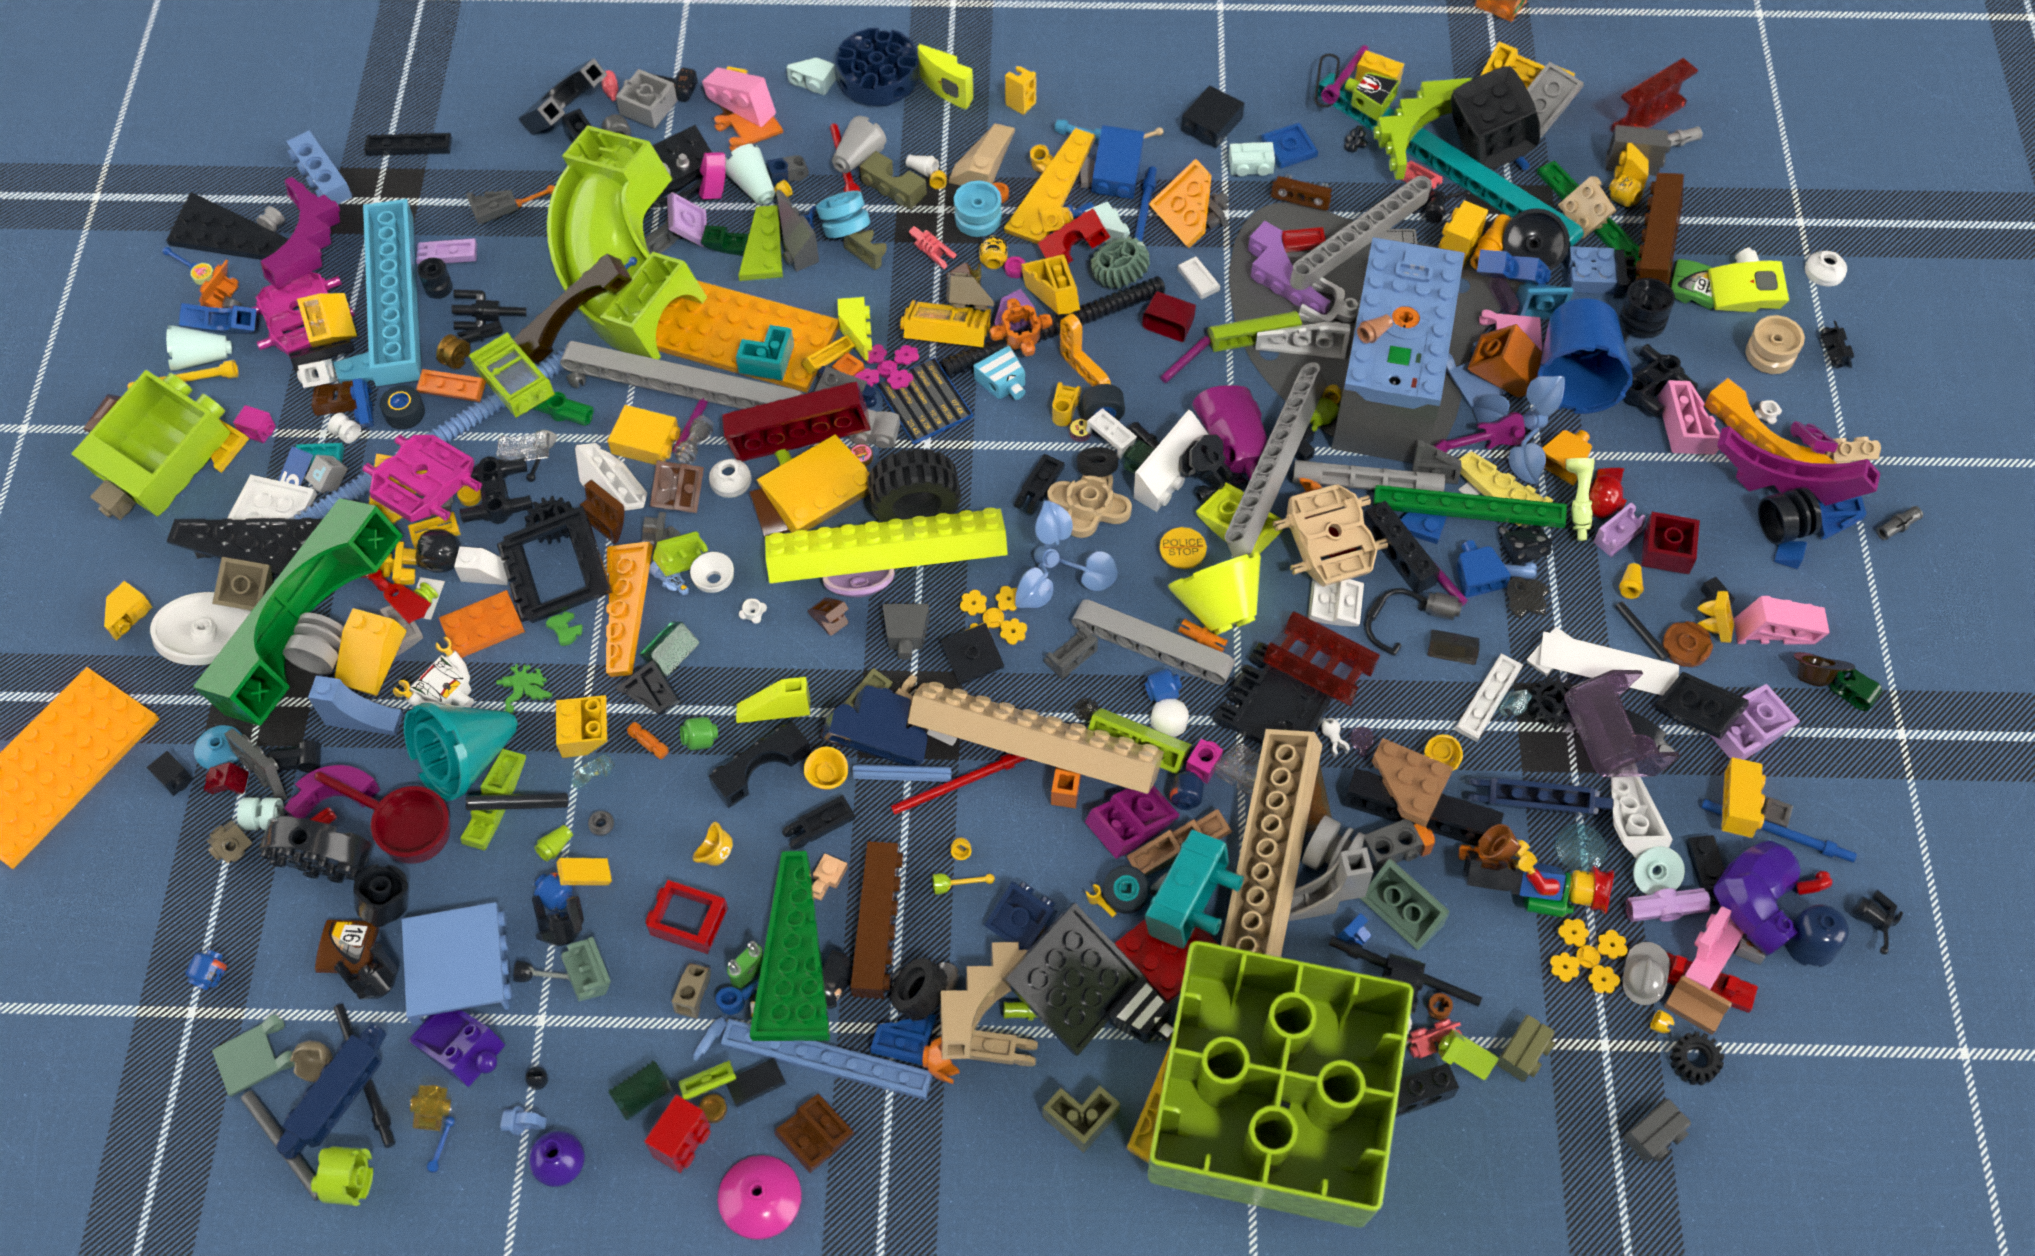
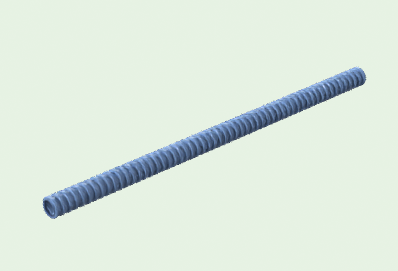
[288,347,566,519]

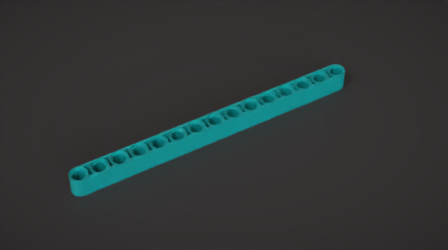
[1315,73,1584,250]

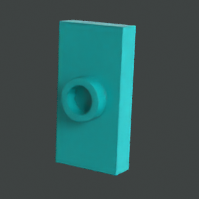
[296,443,344,467]

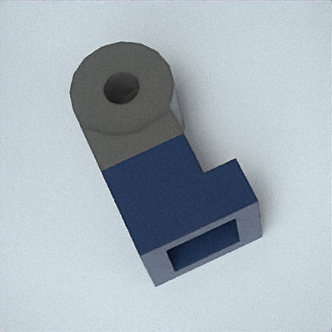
[766,155,809,188]

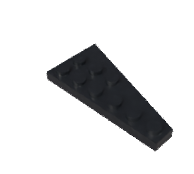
[166,192,288,260]
[166,518,322,576]

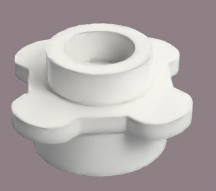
[1755,400,1782,424]
[739,599,767,624]

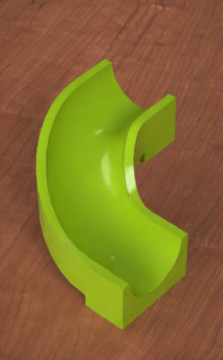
[547,125,707,360]

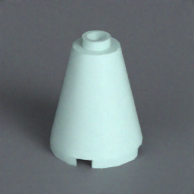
[725,144,775,205]
[167,325,232,371]

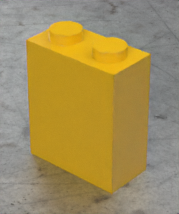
[608,405,680,465]

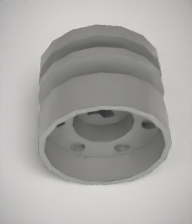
[283,613,344,675]
[1301,815,1365,872]

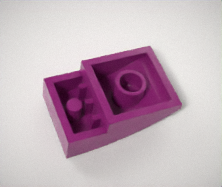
[1085,785,1180,859]

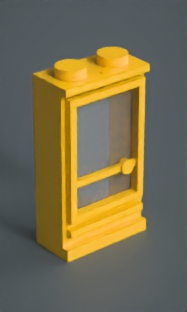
[900,300,991,347]

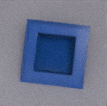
[1774,541,1807,569]

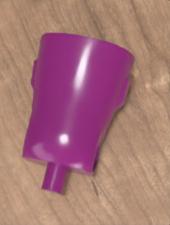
[1192,385,1268,480]

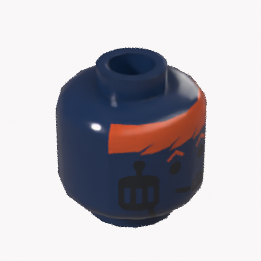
[1170,771,1204,811]

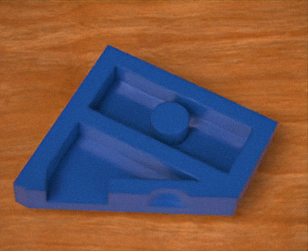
[1816,496,1867,539]
[1400,512,1447,544]
[871,1015,936,1065]

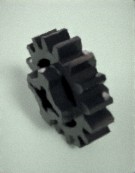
[524,496,574,544]
[1528,676,1585,729]

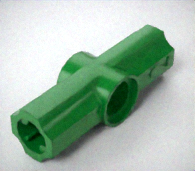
[532,392,594,426]

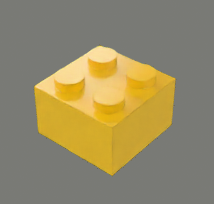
[1438,200,1488,268]

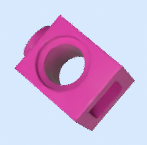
[233,405,276,443]
[1186,739,1223,784]

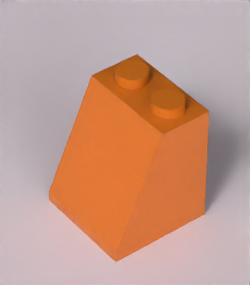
[1468,324,1542,398]

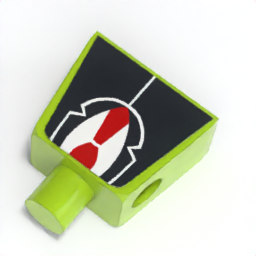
[1345,72,1399,121]

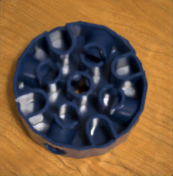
[836,28,919,106]

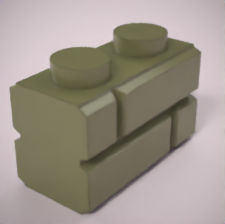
[1496,1015,1555,1082]

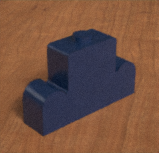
[822,685,927,766]

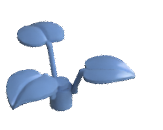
[1473,376,1565,484]
[1015,500,1118,608]

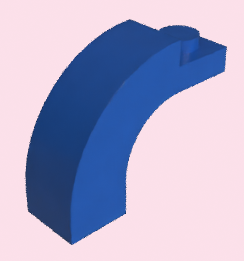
[178,303,256,334]

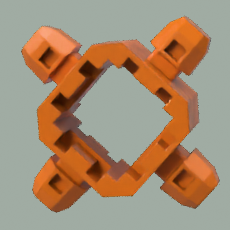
[989,298,1052,356]

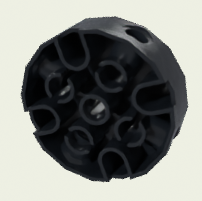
[259,816,373,883]

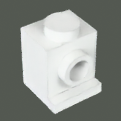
[297,359,337,388]

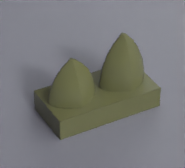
[844,230,887,270]

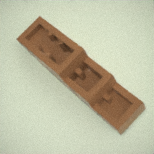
[1127,809,1232,876]

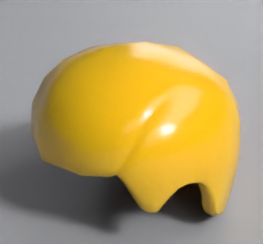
[1424,734,1463,771]

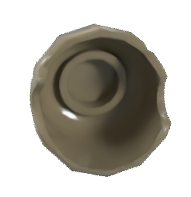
[290,1040,333,1082]

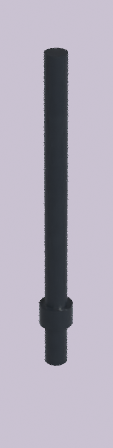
[1329,936,1482,1007]
[333,1004,395,1148]

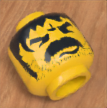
[979,236,1008,269]

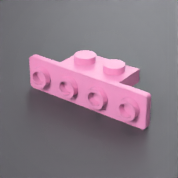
[1685,906,1744,990]

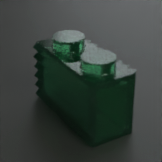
[608,1061,672,1121]

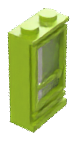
[469,332,555,418]

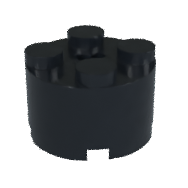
[353,864,408,927]
[1382,953,1426,1014]

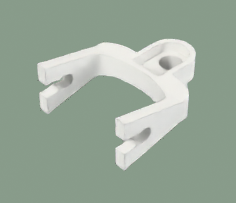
[1299,277,1358,323]

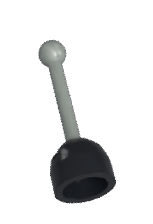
[513,961,571,983]

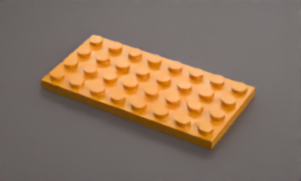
[656,280,840,393]
[0,667,159,870]

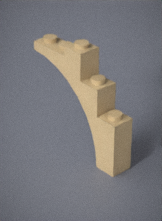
[940,942,1028,1059]

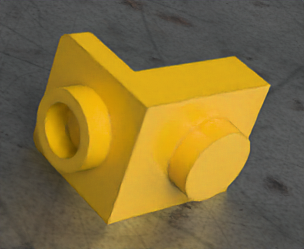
[1041,207,1073,232]

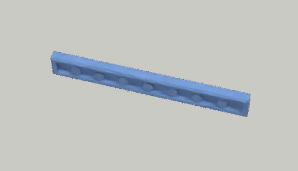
[720,1019,933,1100]

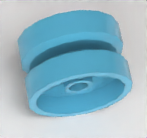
[954,180,1002,237]
[816,191,871,238]

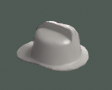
[1623,942,1670,1005]

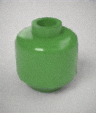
[680,717,718,750]

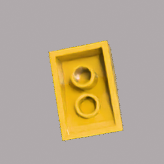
[335,608,407,696]

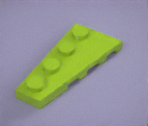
[738,205,783,281]

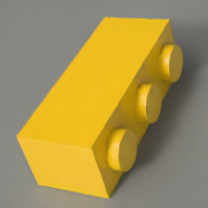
[1721,757,1766,838]

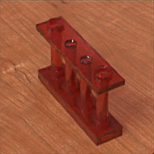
[1610,58,1698,133]
[1263,611,1380,706]

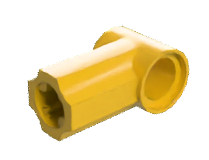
[1030,145,1054,174]

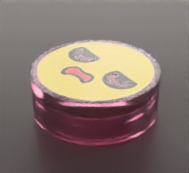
[1069,418,1092,442]

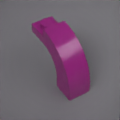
[284,765,381,819]

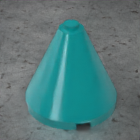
[404,702,518,801]

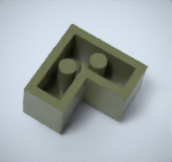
[1043,1085,1120,1153]

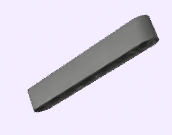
[1071,600,1235,685]

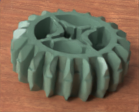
[1091,236,1150,289]

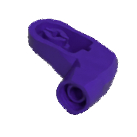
[1714,841,1801,956]

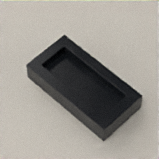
[726,1058,786,1108]

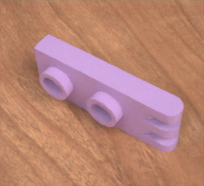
[416,239,477,264]

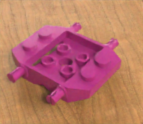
[251,272,355,356]
[363,435,482,522]

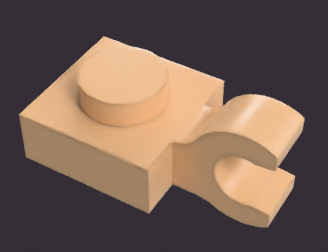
[813,854,848,901]

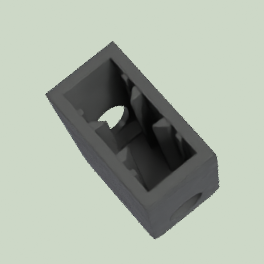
[883,604,930,660]

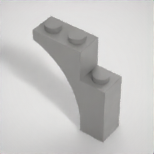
[1288,848,1373,921]

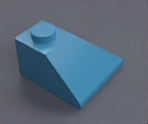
[1514,284,1574,319]

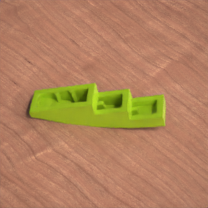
[460,749,526,851]

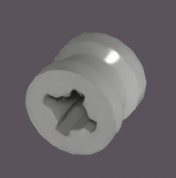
[256,206,285,232]

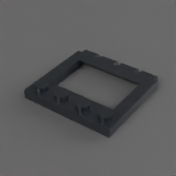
[497,506,612,623]

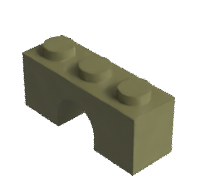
[860,151,927,210]

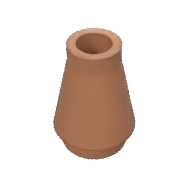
[1357,314,1393,344]

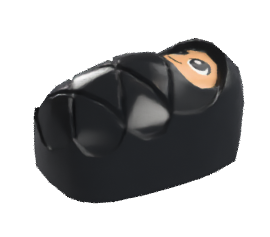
[822,949,852,1009]

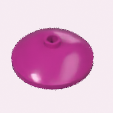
[718,1155,801,1240]

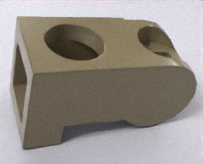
[672,963,711,1019]

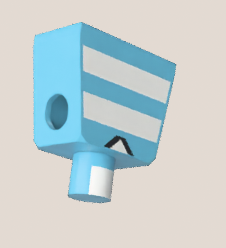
[974,345,1026,400]

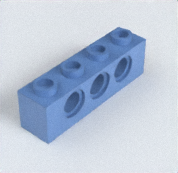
[286,131,352,204]

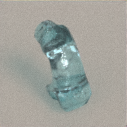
[572,754,615,789]

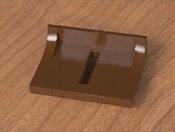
[311,380,357,416]

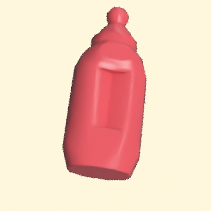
[601,70,619,101]

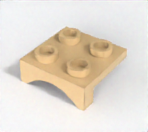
[1558,176,1617,239]

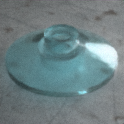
[1555,824,1607,872]

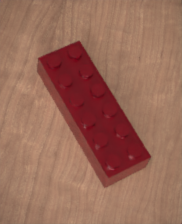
[722,381,871,462]

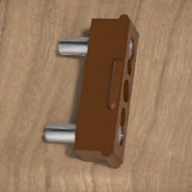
[1271,174,1332,211]

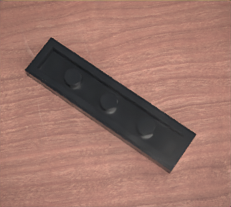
[364,133,452,156]

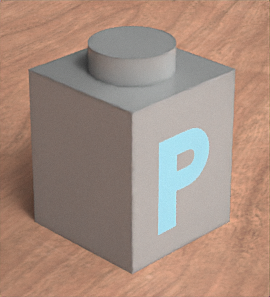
[305,455,348,493]

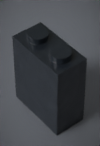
[1181,85,1245,148]

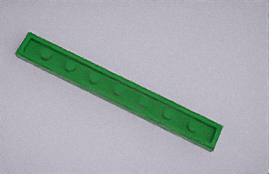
[1537,160,1642,276]
[1373,485,1567,528]

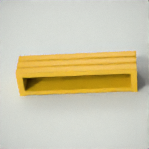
[802,335,855,375]

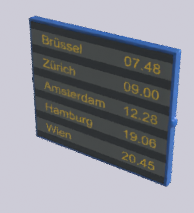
[875,357,973,445]

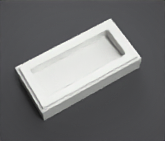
[1178,257,1220,300]

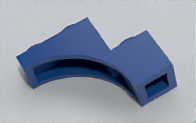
[1477,250,1551,285]

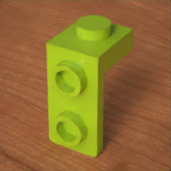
[1438,1029,1498,1080]

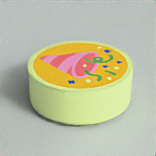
[190,263,214,285]

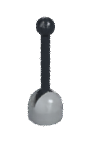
[526,430,557,482]

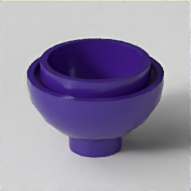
[529,1131,585,1187]

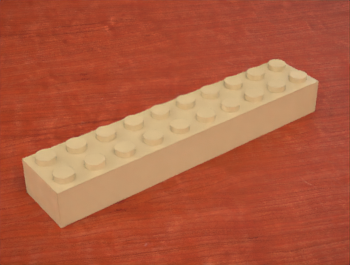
[908,682,1164,794]
[1221,729,1322,957]

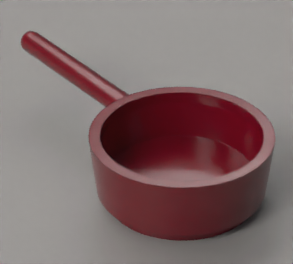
[314,771,451,864]

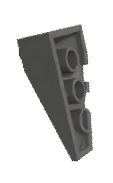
[776,189,819,272]

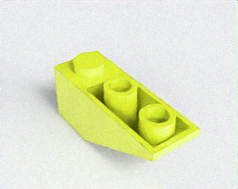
[838,297,872,361]
[736,677,811,723]

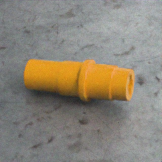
[1470,214,1512,270]

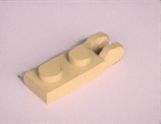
[970,1030,1038,1066]

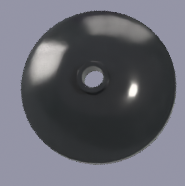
[1502,208,1570,271]

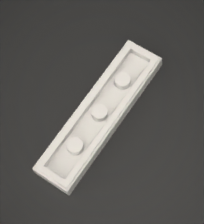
[1455,653,1523,742]

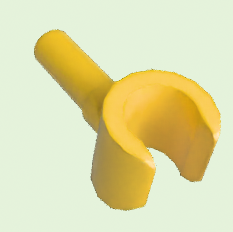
[1086,884,1117,918]

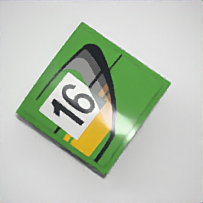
[1670,259,1714,310]

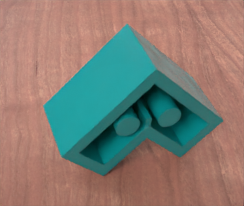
[736,325,794,381]

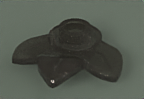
[1506,577,1549,618]

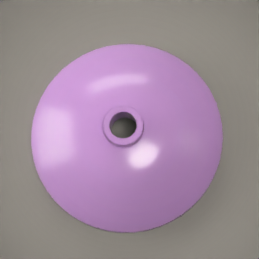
[823,569,895,598]

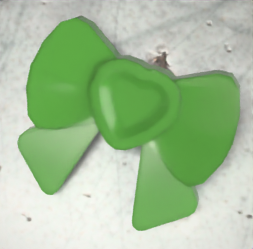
[546,612,583,646]

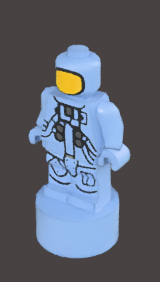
[649,561,689,595]

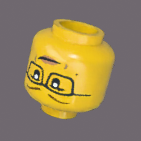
[1609,175,1643,207]

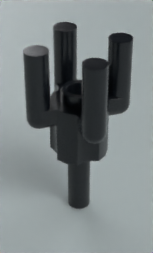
[451,289,527,330]

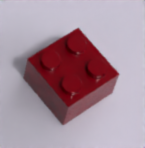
[1641,511,1700,575]

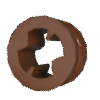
[1427,993,1453,1020]

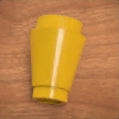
[1619,563,1644,599]

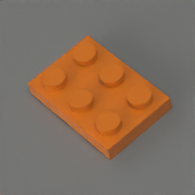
[439,590,525,658]

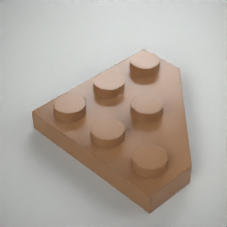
[1372,738,1453,827]

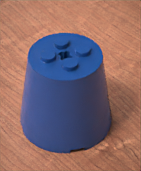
[1537,298,1633,414]

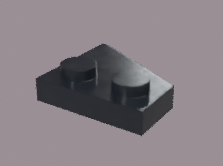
[616,660,681,715]

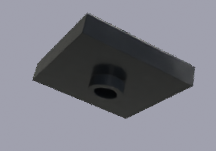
[941,623,1004,686]

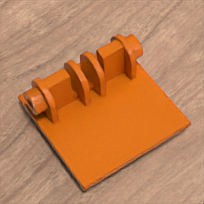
[199,259,239,308]

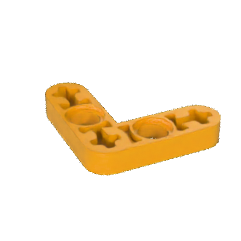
[1060,314,1111,387]

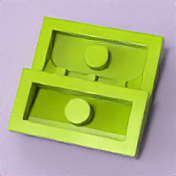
[679,1060,736,1100]

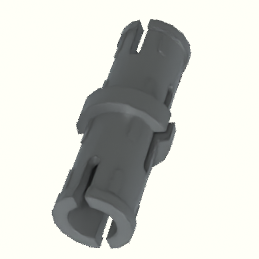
[1876,506,1923,540]

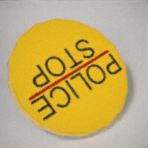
[1159,527,1207,569]

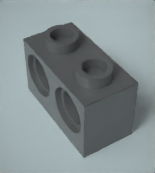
[1363,819,1424,872]

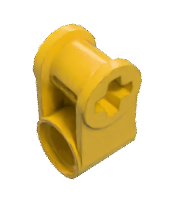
[1052,382,1081,427]

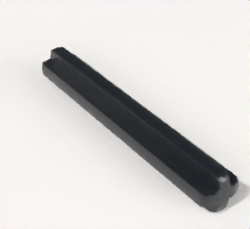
[465,793,568,810]

